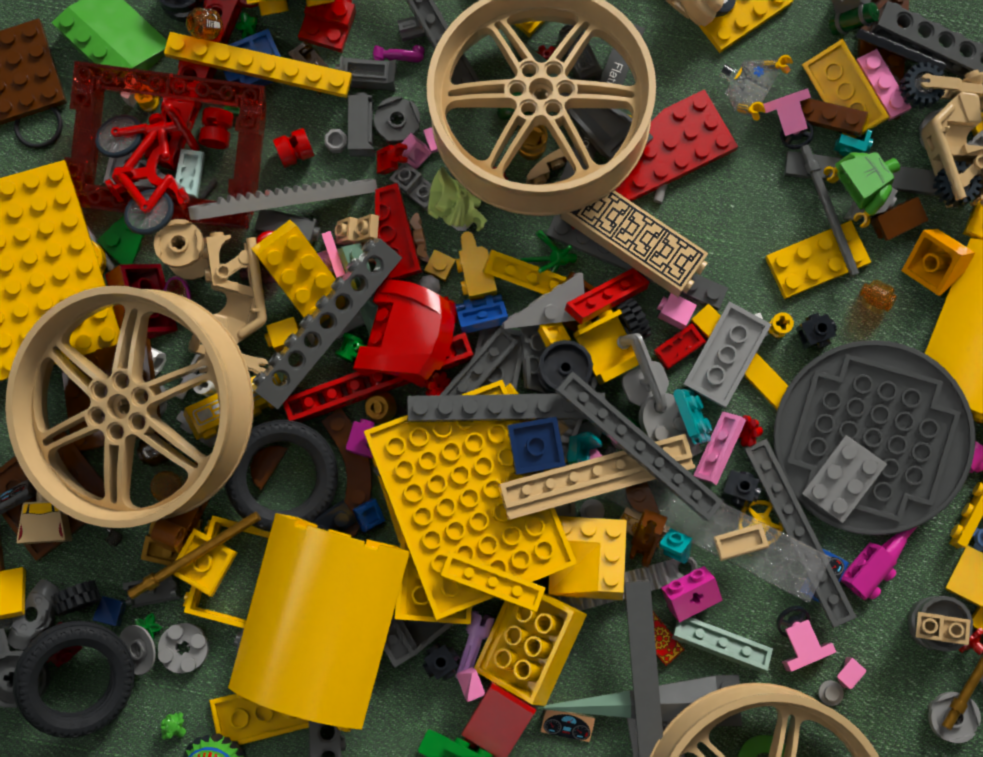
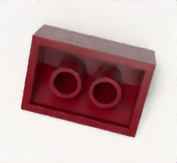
[105,264,178,339]

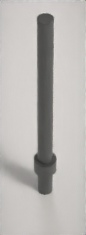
[800,145,859,277]

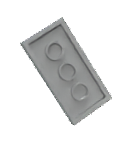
[683,301,772,408]

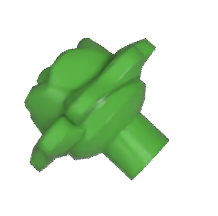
[160,712,186,740]

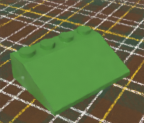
[51,0,167,92]

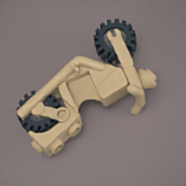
[899,62,983,208]

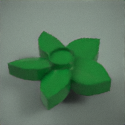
[235,12,257,39]
[135,613,163,639]

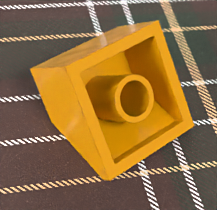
[901,229,975,296]

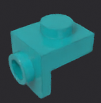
[833,130,873,157]
[567,432,602,465]
[659,528,693,564]

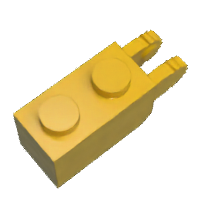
[455,231,497,301]

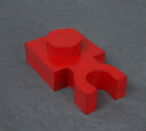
[377,143,408,175]

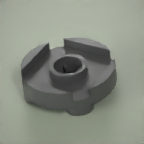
[374,96,421,144]

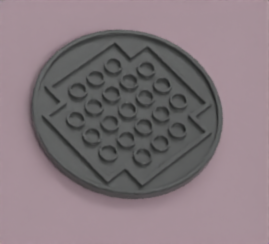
[773,340,975,535]

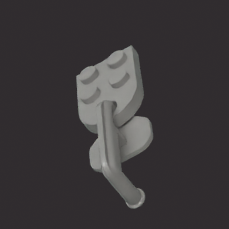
[617,333,702,457]

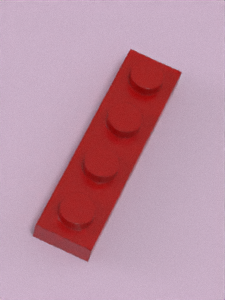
[564,268,650,325]

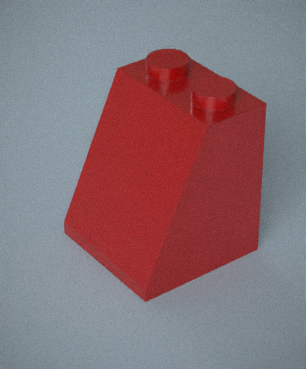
[461,681,536,757]

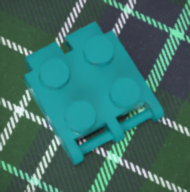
[673,389,712,445]

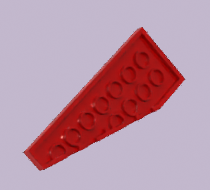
[571,89,738,229]

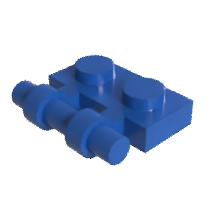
[456,294,508,333]

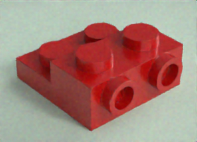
[298,0,356,53]

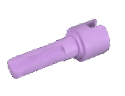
[455,610,495,679]

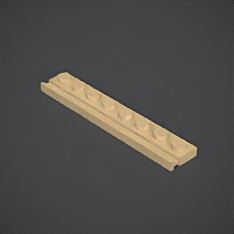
[498,433,696,520]

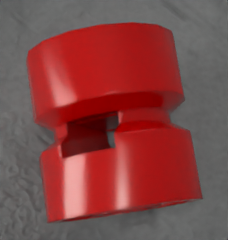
[198,107,234,149]
[273,128,315,168]

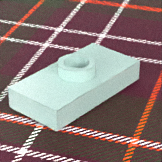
[173,149,205,199]

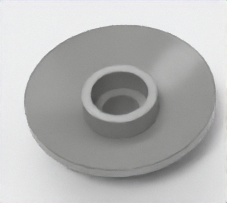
[120,625,156,675]

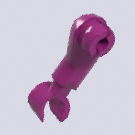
[373,45,425,63]

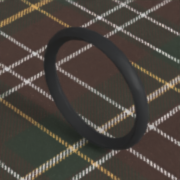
[14,107,63,149]

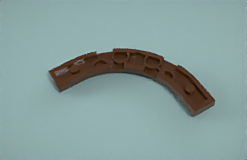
[321,408,372,538]

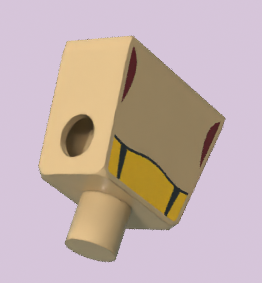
[17,490,72,544]

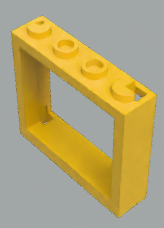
[183,515,270,628]

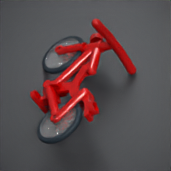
[95,103,200,235]

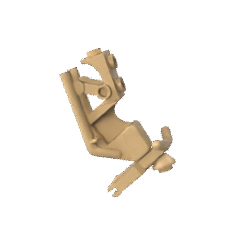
[188,232,268,374]

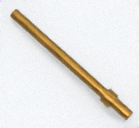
[127,511,261,599]
[942,655,983,731]

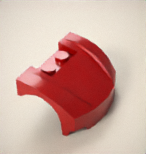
[353,280,455,387]

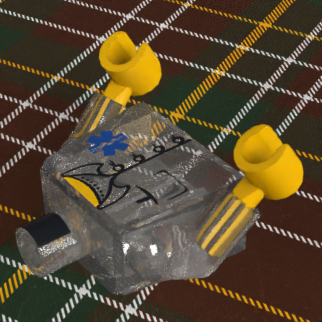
[719,55,793,121]

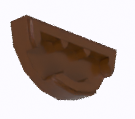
[250,445,289,490]
[626,482,660,514]

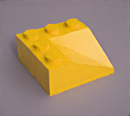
[548,516,627,600]

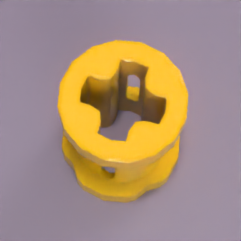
[133,84,160,112]
[768,312,794,338]

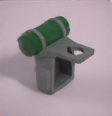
[829,0,879,36]

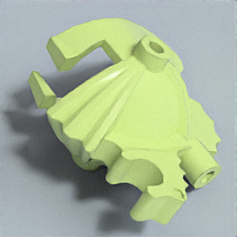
[428,167,487,232]

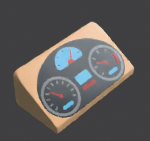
[540,710,595,742]

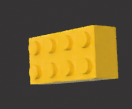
[251,220,345,324]

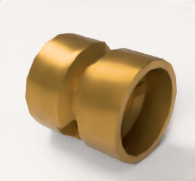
[518,125,548,160]

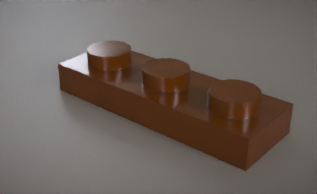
[800,98,868,137]

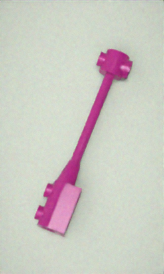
[841,441,983,600]

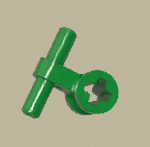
[334,332,366,363]

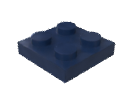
[507,417,566,475]

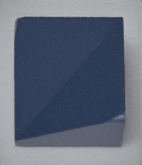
[93,596,127,626]

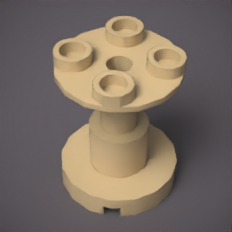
[154,219,208,280]

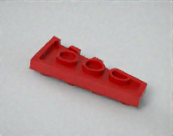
[375,183,422,280]

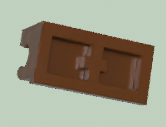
[870,197,929,241]
[629,508,668,568]

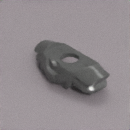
[7,579,60,650]

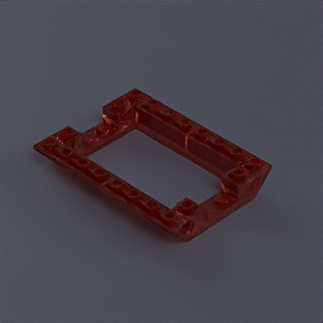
[64,61,267,229]

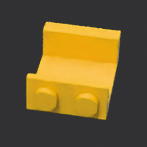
[573,309,639,385]

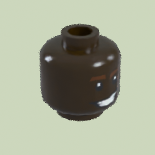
[137,435,175,467]

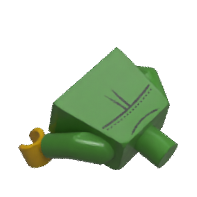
[823,152,900,228]

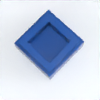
[353,499,386,532]

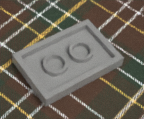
[802,435,887,523]

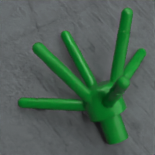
[520,230,577,273]

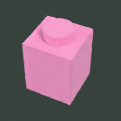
[657,293,697,330]

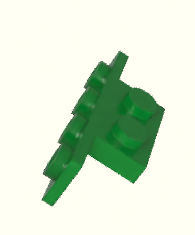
[418,729,493,757]

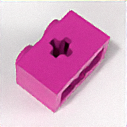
[661,566,723,623]

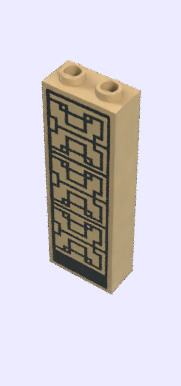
[561,190,708,297]

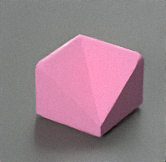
[402,133,432,170]
[837,657,866,689]
[457,667,485,702]

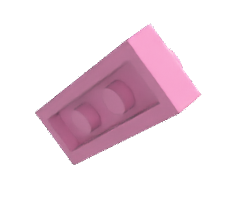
[856,49,912,121]
[693,411,746,485]

